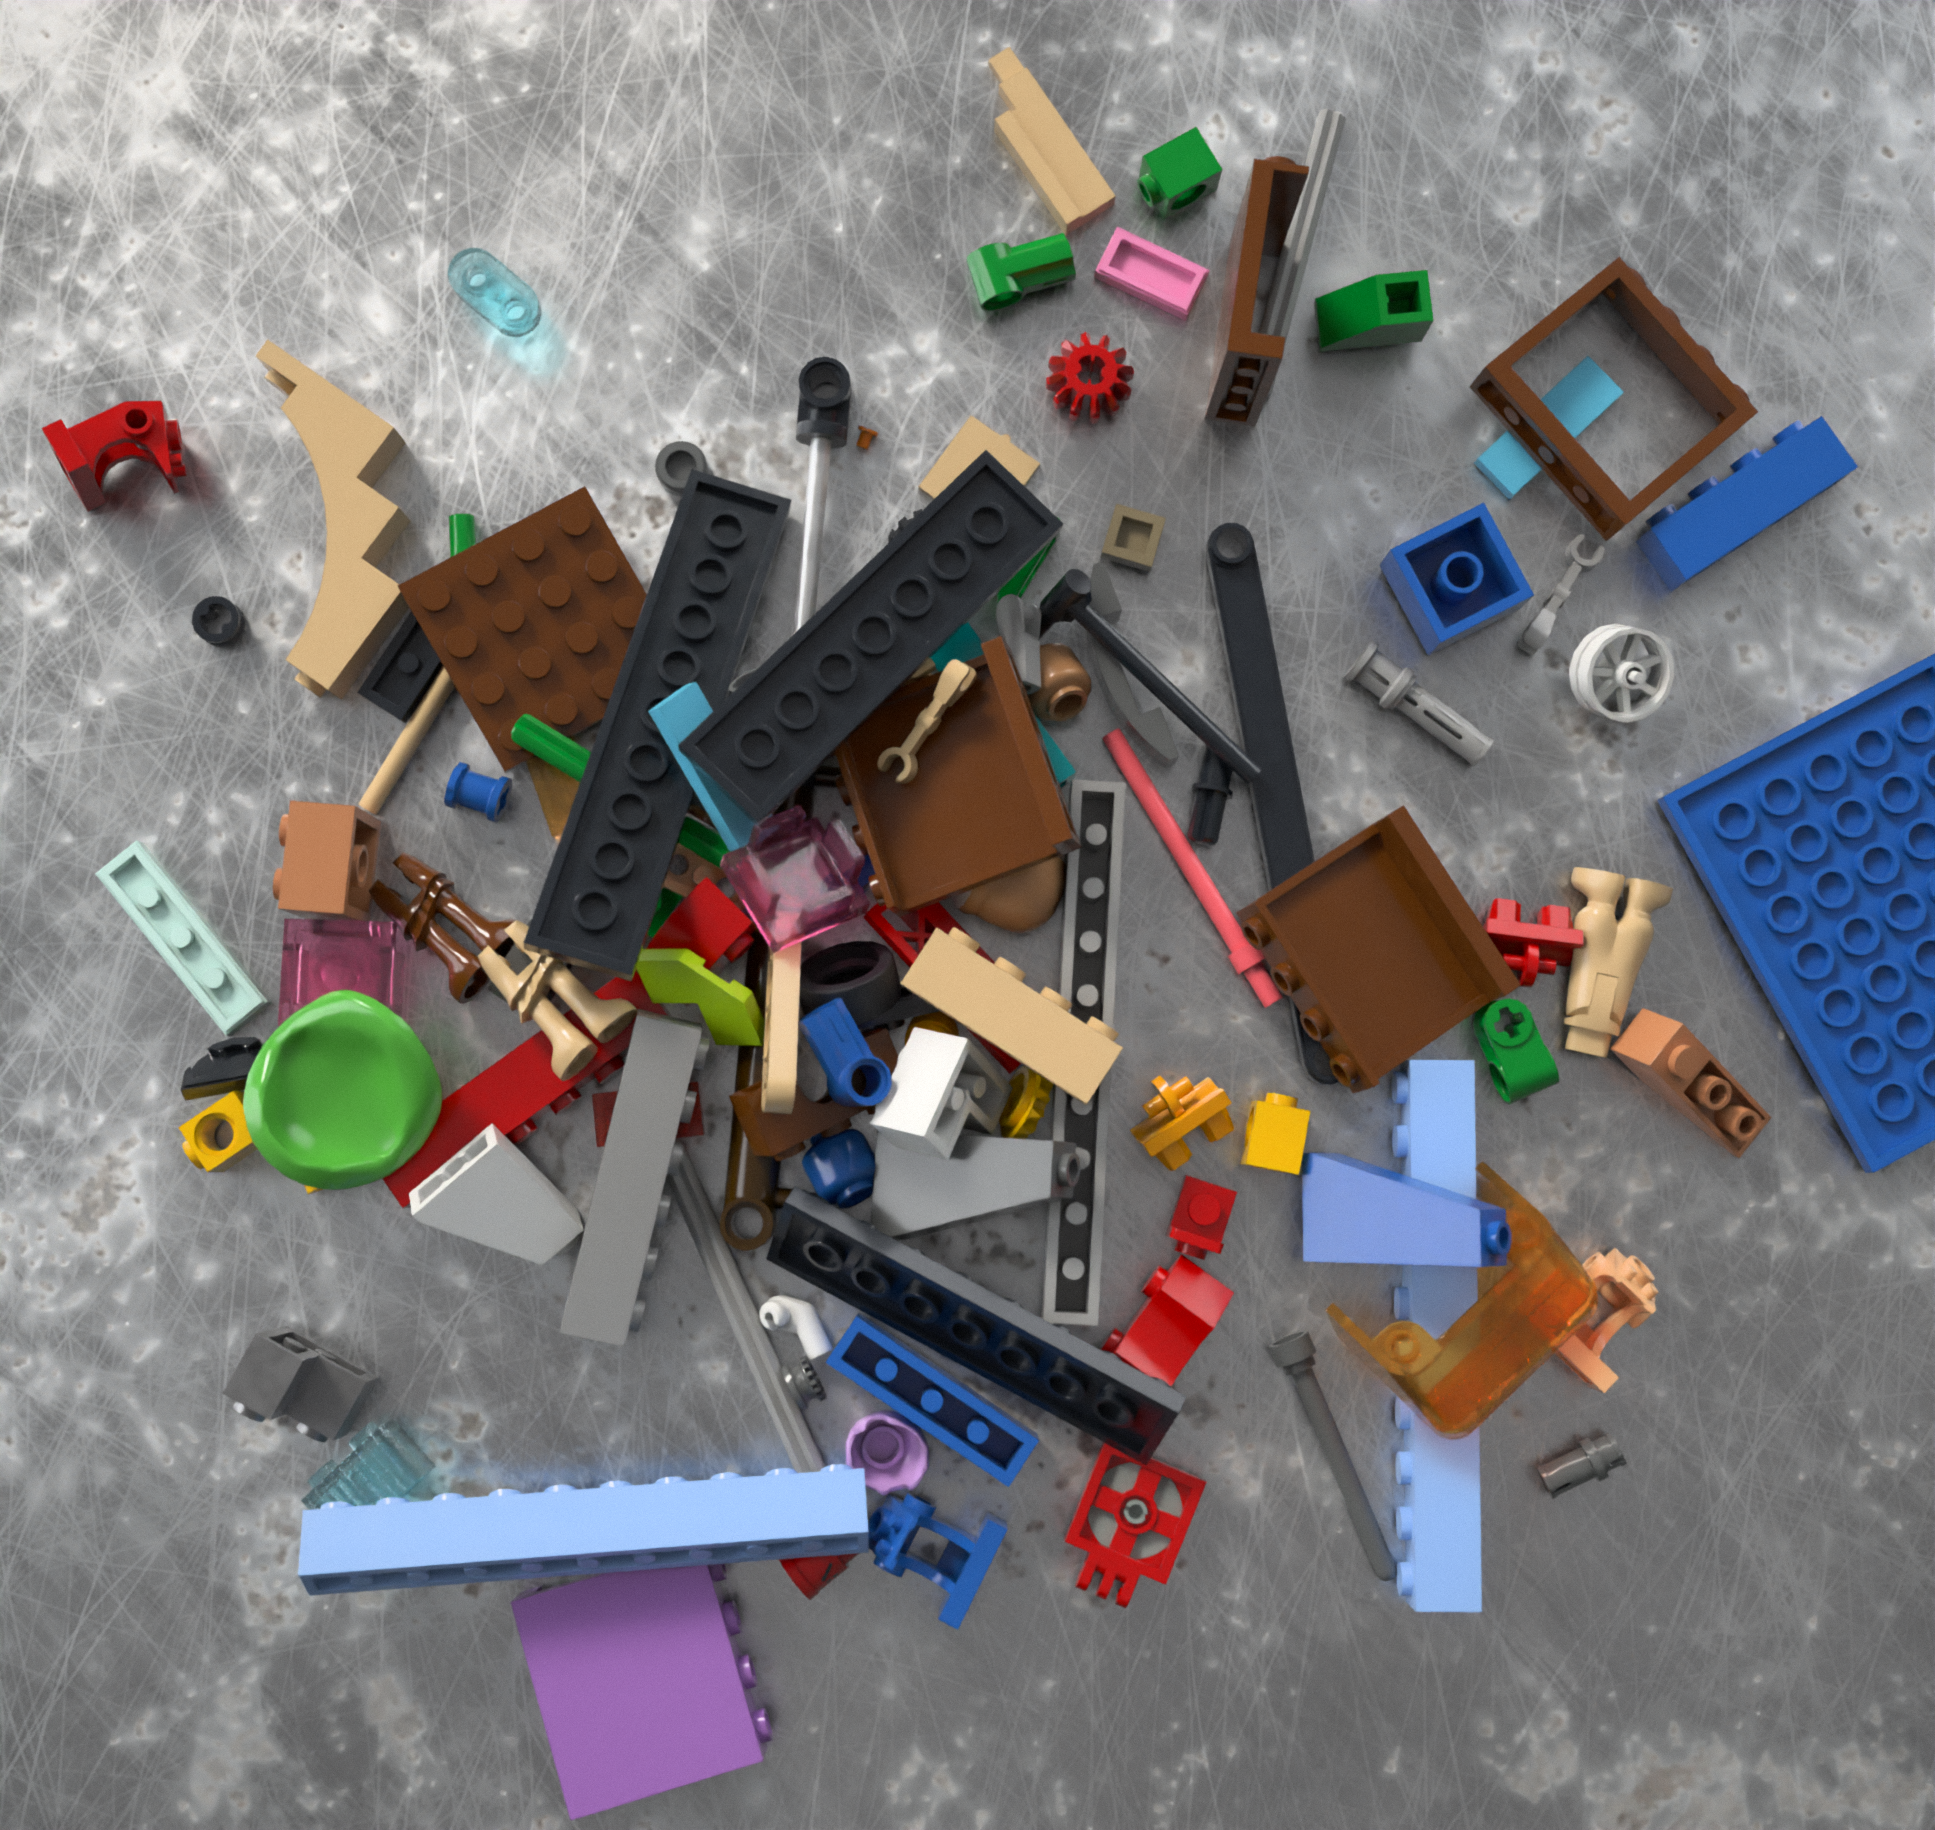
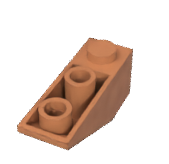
[1610,1008,1772,1158]

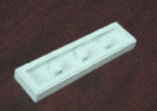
[95,840,273,1037]

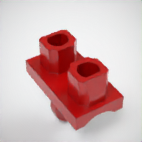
[1483,898,1583,988]

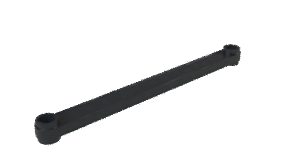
[1206,523,1339,1085]

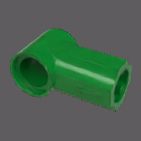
[966,233,1076,311]

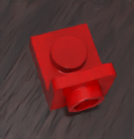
[1165,1175,1237,1260]

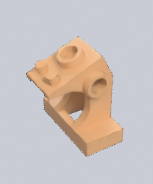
[1512,1248,1658,1393]

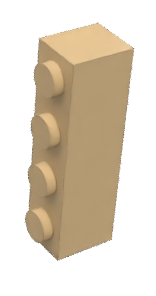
[901,927,1123,1105]

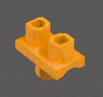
[1130,1075,1234,1171]

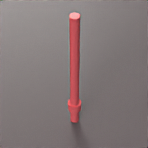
[1102,728,1283,1008]

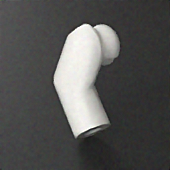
[759,1295,833,1360]

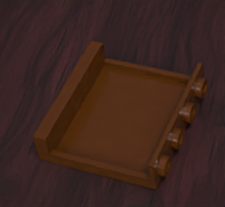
[1204,156,1309,427]
[830,636,1082,917]
[1236,805,1521,1094]

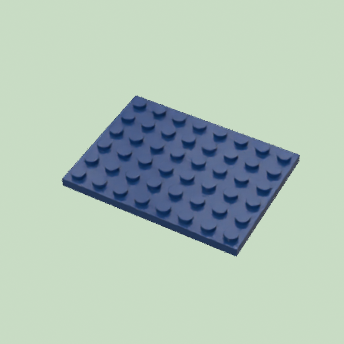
[1657,653,1935,1173]

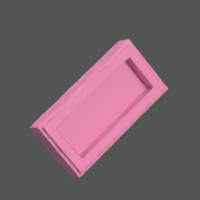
[1094,227,1210,321]

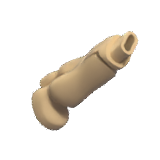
[1563,867,1673,1058]

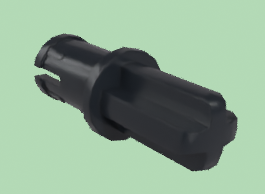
[1187,744,1233,845]

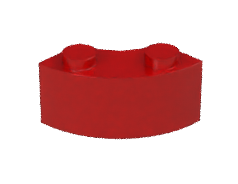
[646,876,757,1008]
[1098,1254,1234,1387]

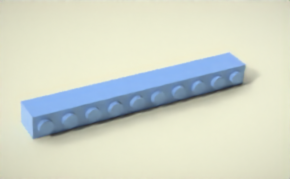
[1392,1060,1482,1612]
[298,1464,869,1596]

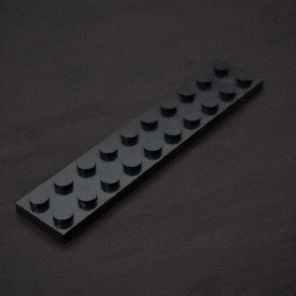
[523,469,792,982]

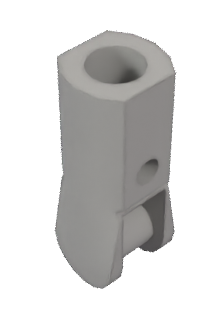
[995,594,1041,695]

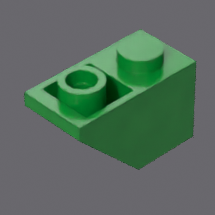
[1314,270,1434,352]

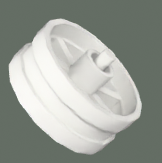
[1569,623,1675,723]

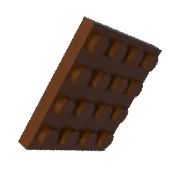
[398,486,647,774]

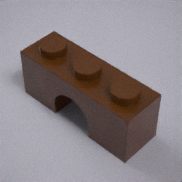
[729,1028,898,1161]

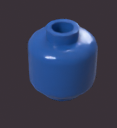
[802,1129,875,1209]

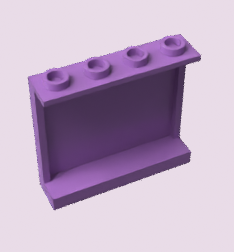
[511,1564,773,1821]

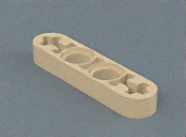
[761,912,802,1114]

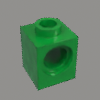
[1137,126,1223,220]

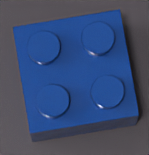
[1379,502,1534,656]

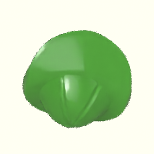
[243,990,442,1190]

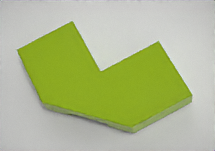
[636,949,765,1046]

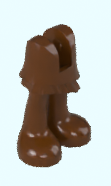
[368,852,516,1004]

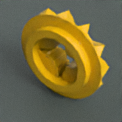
[999,1066,1054,1139]

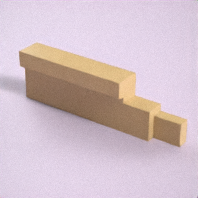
[988,47,1116,235]

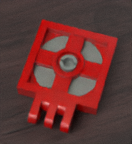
[1064,1442,1207,1608]

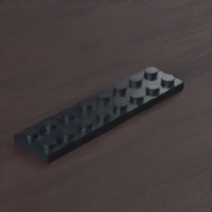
[678,450,1064,827]
[766,1186,1187,1465]

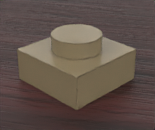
[1100,503,1166,572]

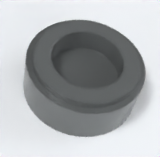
[655,441,709,497]

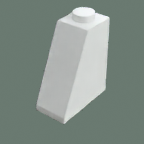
[409,1123,584,1265]

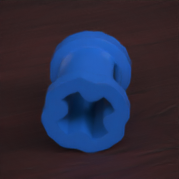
[444,762,512,823]

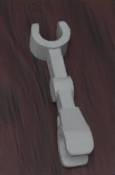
[1517,534,1605,655]

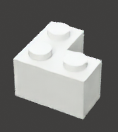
[870,1027,1013,1160]

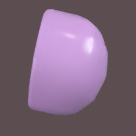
[845,1410,929,1495]

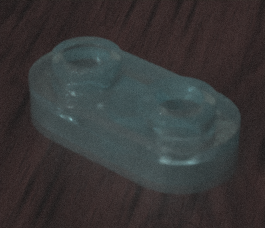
[448,248,542,337]

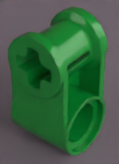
[1472,998,1559,1105]

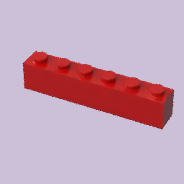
[383,968,672,1208]

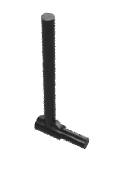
[1039,569,1262,784]

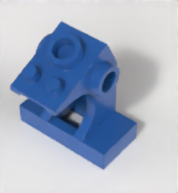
[868,1492,1008,1630]

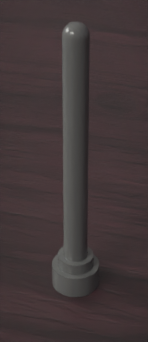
[1268,1330,1397,1581]

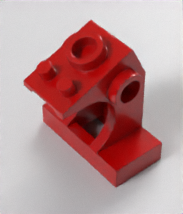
[41,401,187,512]

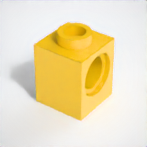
[178,1091,258,1172]
[1240,1093,1311,1175]

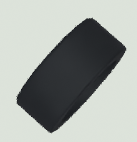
[799,941,902,1025]

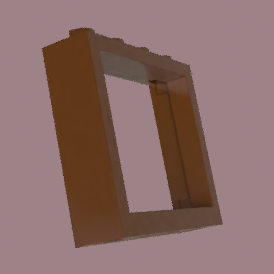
[1469,256,1758,542]

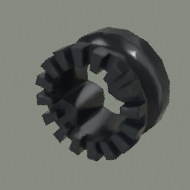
[192,596,246,647]

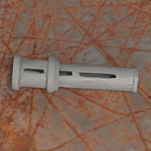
[1344,640,1494,767]

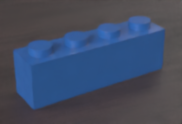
[1636,416,1858,592]
[825,1313,1039,1487]

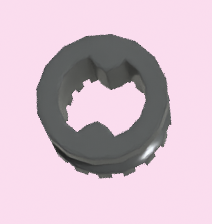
[781,1355,827,1411]

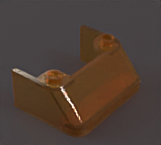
[1325,1161,1598,1440]

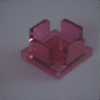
[720,805,870,953]
[278,918,405,1026]

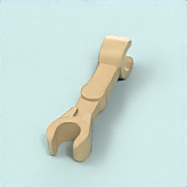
[877,659,977,784]

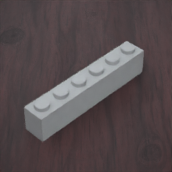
[560,1009,710,1347]

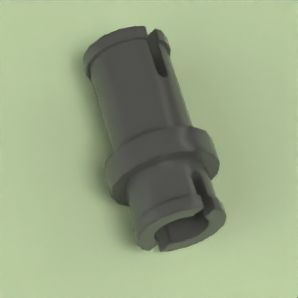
[1536,1432,1627,1499]

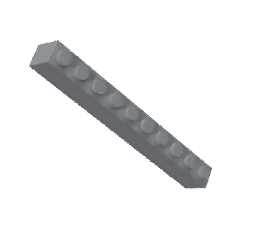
[1041,780,1126,1326]

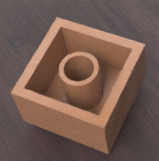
[273,800,381,925]

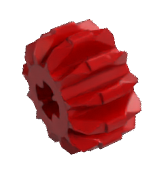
[1046,331,1134,424]

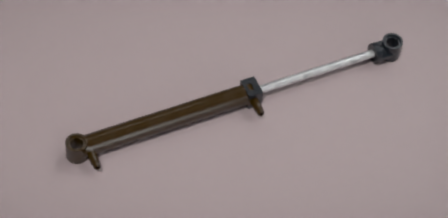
[719,357,853,1251]

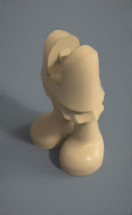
[477,920,637,1081]

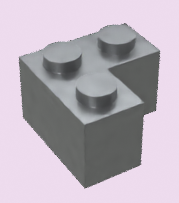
[222,1326,379,1442]

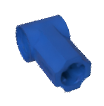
[798,998,892,1107]

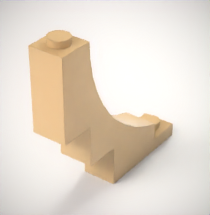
[255,340,411,700]

